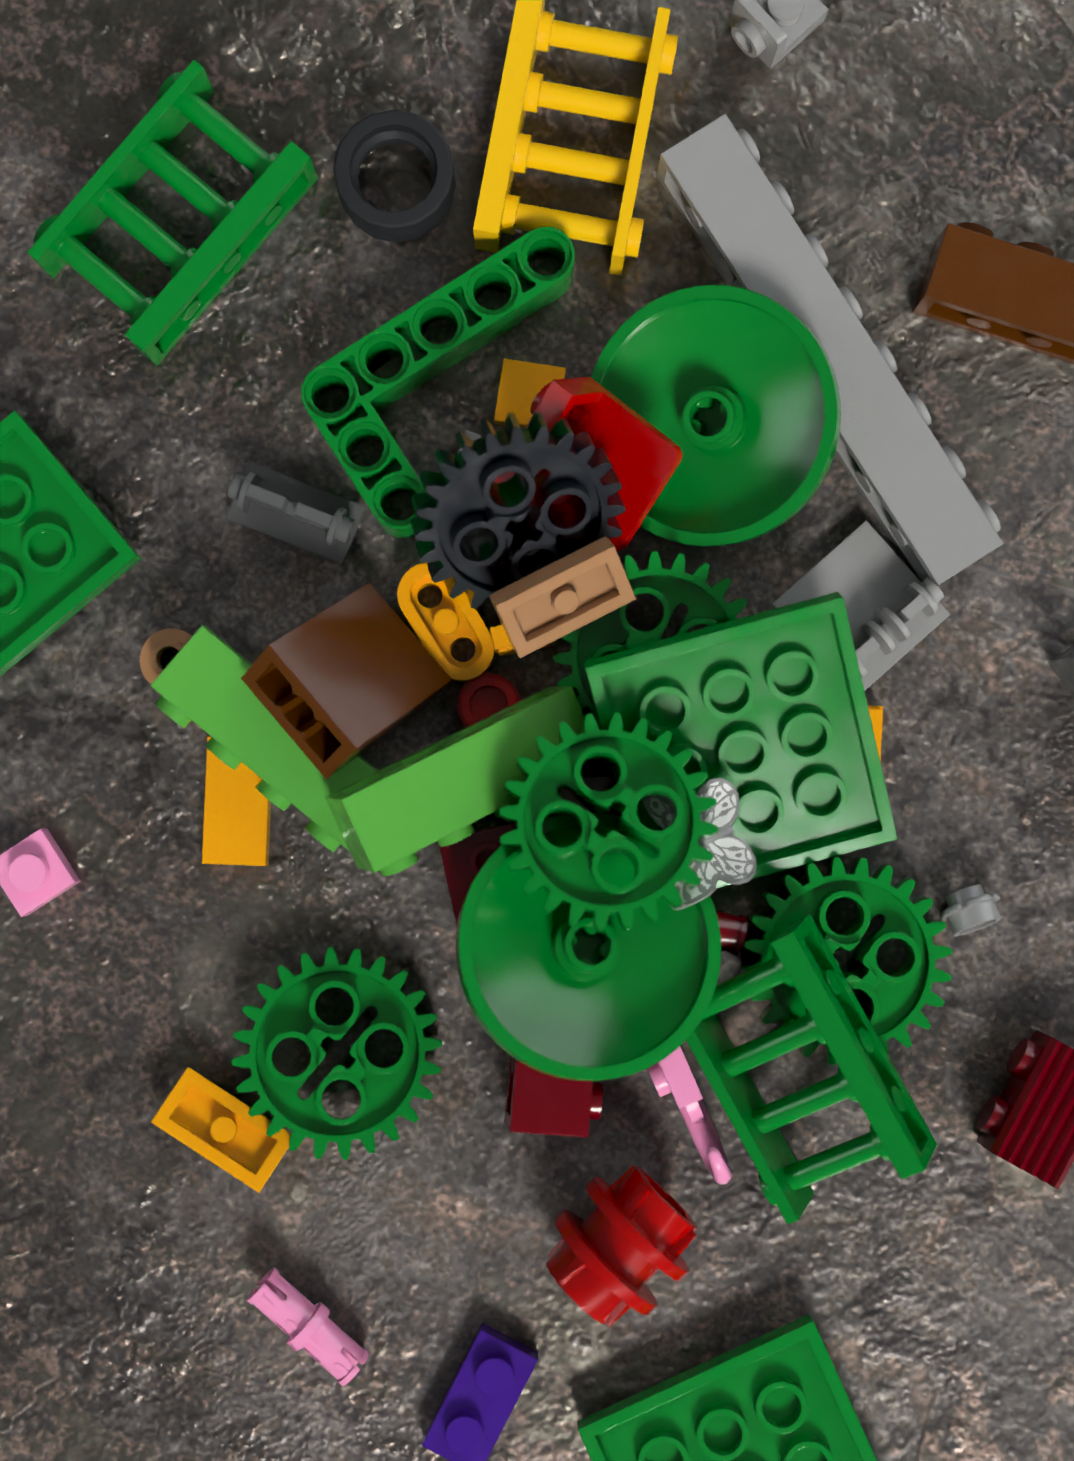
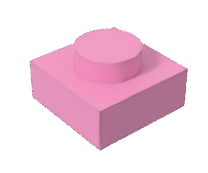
[0,828,81,917]

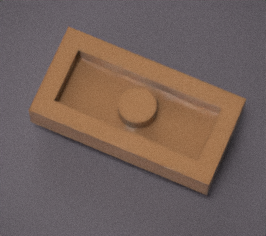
[489,536,636,658]

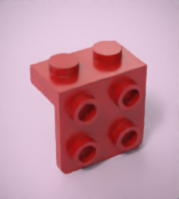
[494,376,682,552]

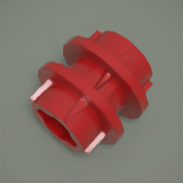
[546,1166,697,1327]

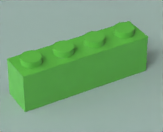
[150,625,378,852]
[325,686,594,876]

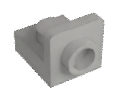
[729,0,828,69]

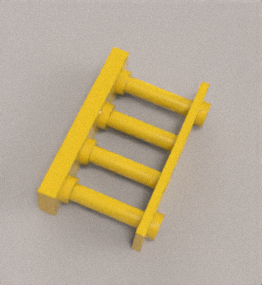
[473,0,679,276]

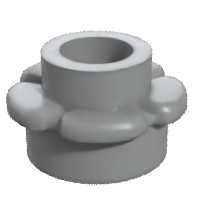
[940,884,1002,937]

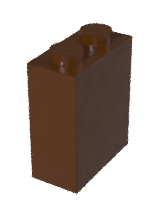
[241,582,452,779]

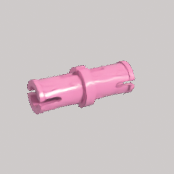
[246,1267,370,1386]

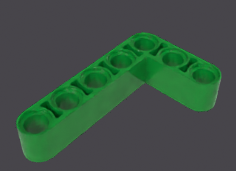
[301,227,575,538]

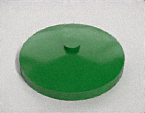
[591,285,841,546]
[455,812,721,1081]

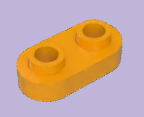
[397,563,495,682]

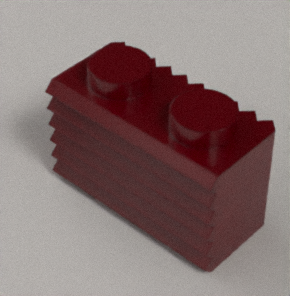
[977,1030,1074,1189]

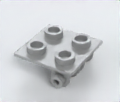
[772,521,951,691]

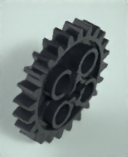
[410,412,625,614]

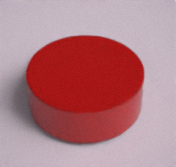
[457,673,520,727]

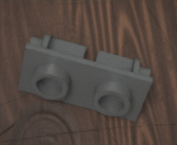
[225,461,366,565]

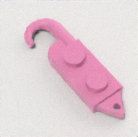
[647,1046,732,1185]

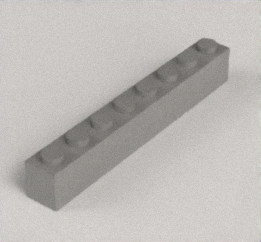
[656,114,1004,586]

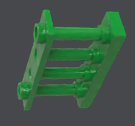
[27,60,318,366]
[686,914,937,1225]

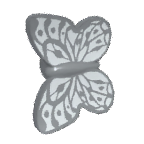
[642,777,756,910]

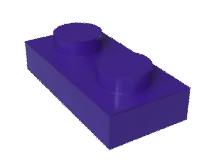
[422,1323,538,1461]

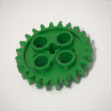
[553,551,748,727]
[499,712,718,932]
[741,856,952,1066]
[232,947,442,1160]

